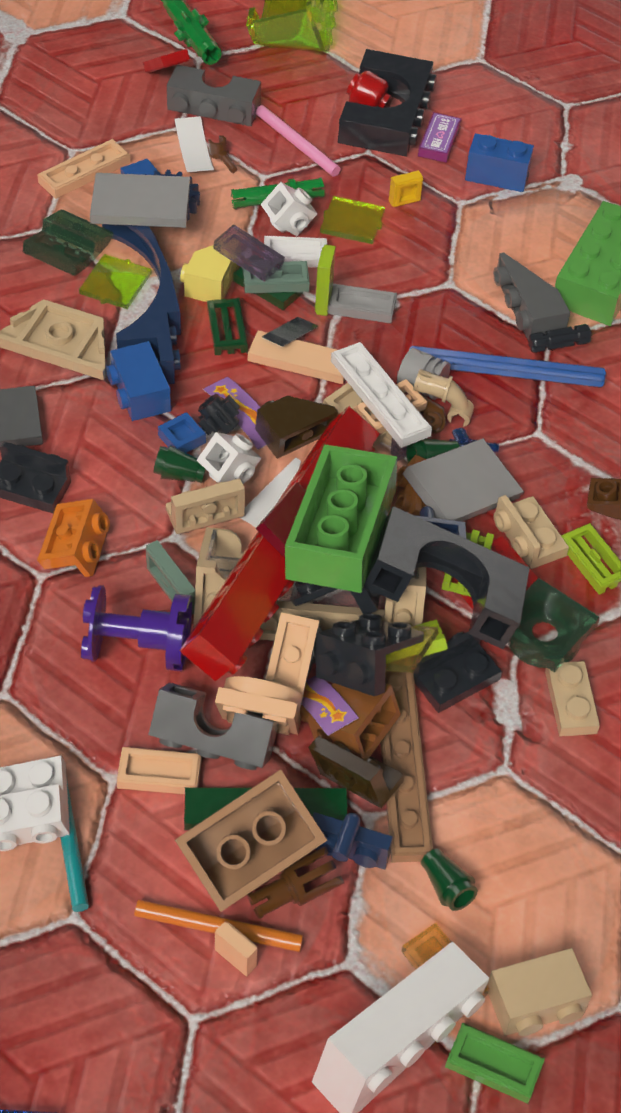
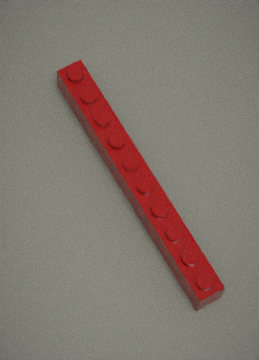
[179,406,380,681]

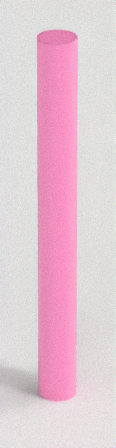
[256,105,341,177]

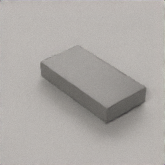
[328,284,397,324]

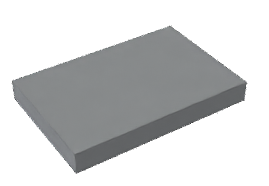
[90,173,190,228]
[403,439,524,522]

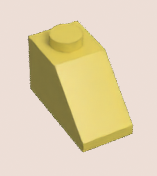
[180,238,241,302]

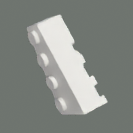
[312,941,490,1113]

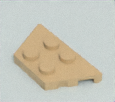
[0,299,106,380]

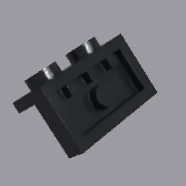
[0,442,71,514]
[413,631,502,713]

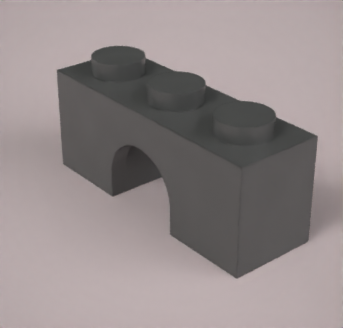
[166,65,261,126]
[148,682,279,770]

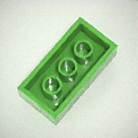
[555,201,621,326]
[285,444,397,593]

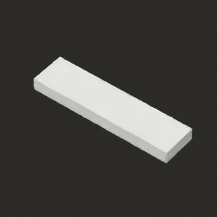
[331,342,432,448]

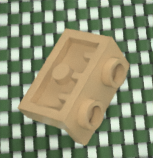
[166,478,245,535]
[494,495,569,569]

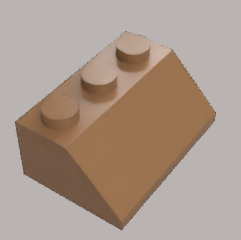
[175,769,327,912]

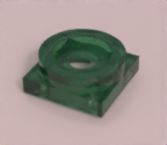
[508,578,600,673]

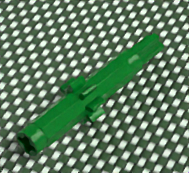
[161,0,222,65]

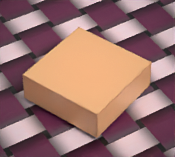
[215,922,257,977]

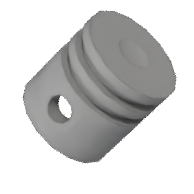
[396,348,451,400]

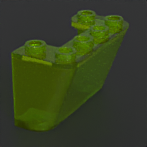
[246,0,338,52]

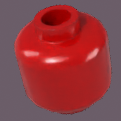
[346,70,391,108]

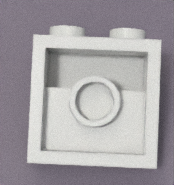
[0,755,70,851]

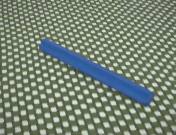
[409,346,606,387]

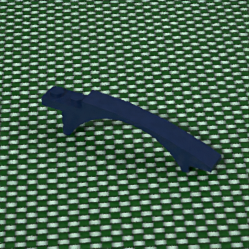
[102,224,181,384]

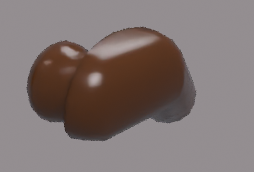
[419,394,446,434]

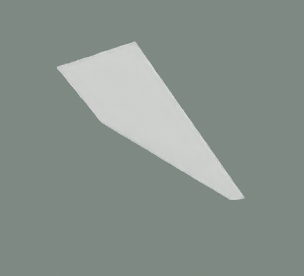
[239,458,301,528]

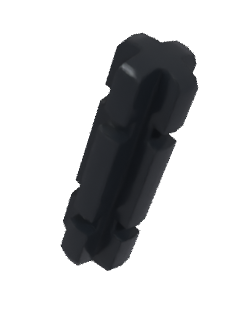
[528,324,592,353]

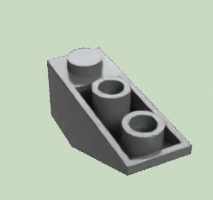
[493,252,570,340]

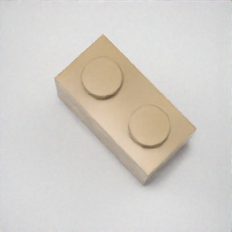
[486,948,592,1036]

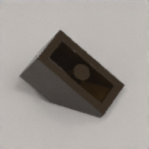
[255,396,338,459]

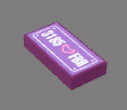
[418,112,462,163]

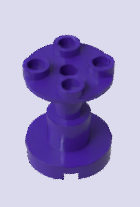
[81,585,193,672]

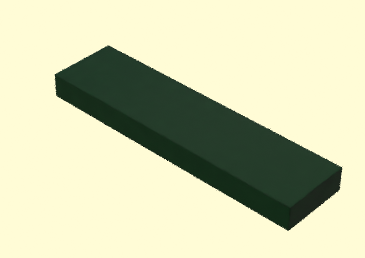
[184,788,347,830]

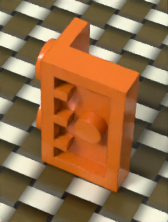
[37,499,110,577]

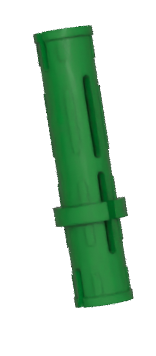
[231,177,325,209]

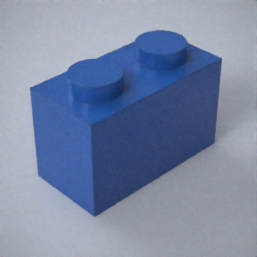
[465,133,534,192]
[106,341,171,421]

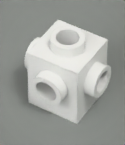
[261,182,317,236]
[197,432,261,484]

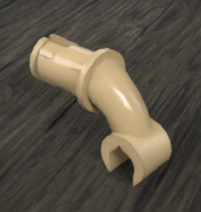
[413,369,474,427]

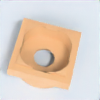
[215,676,303,735]

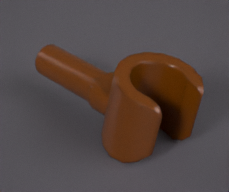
[208,135,237,173]

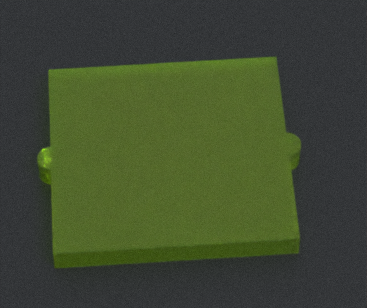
[320,196,385,244]
[79,254,152,309]

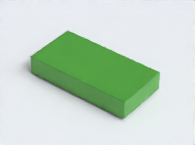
[445,1023,545,1104]

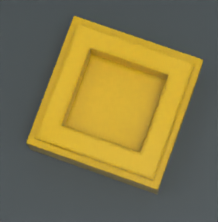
[389,170,423,207]

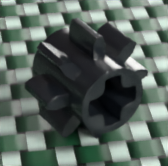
[198,394,240,435]

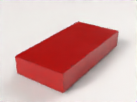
[143,49,190,73]

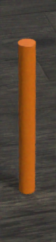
[134,900,303,952]

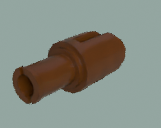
[247,846,344,919]

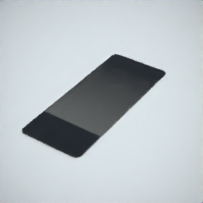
[262,317,318,346]

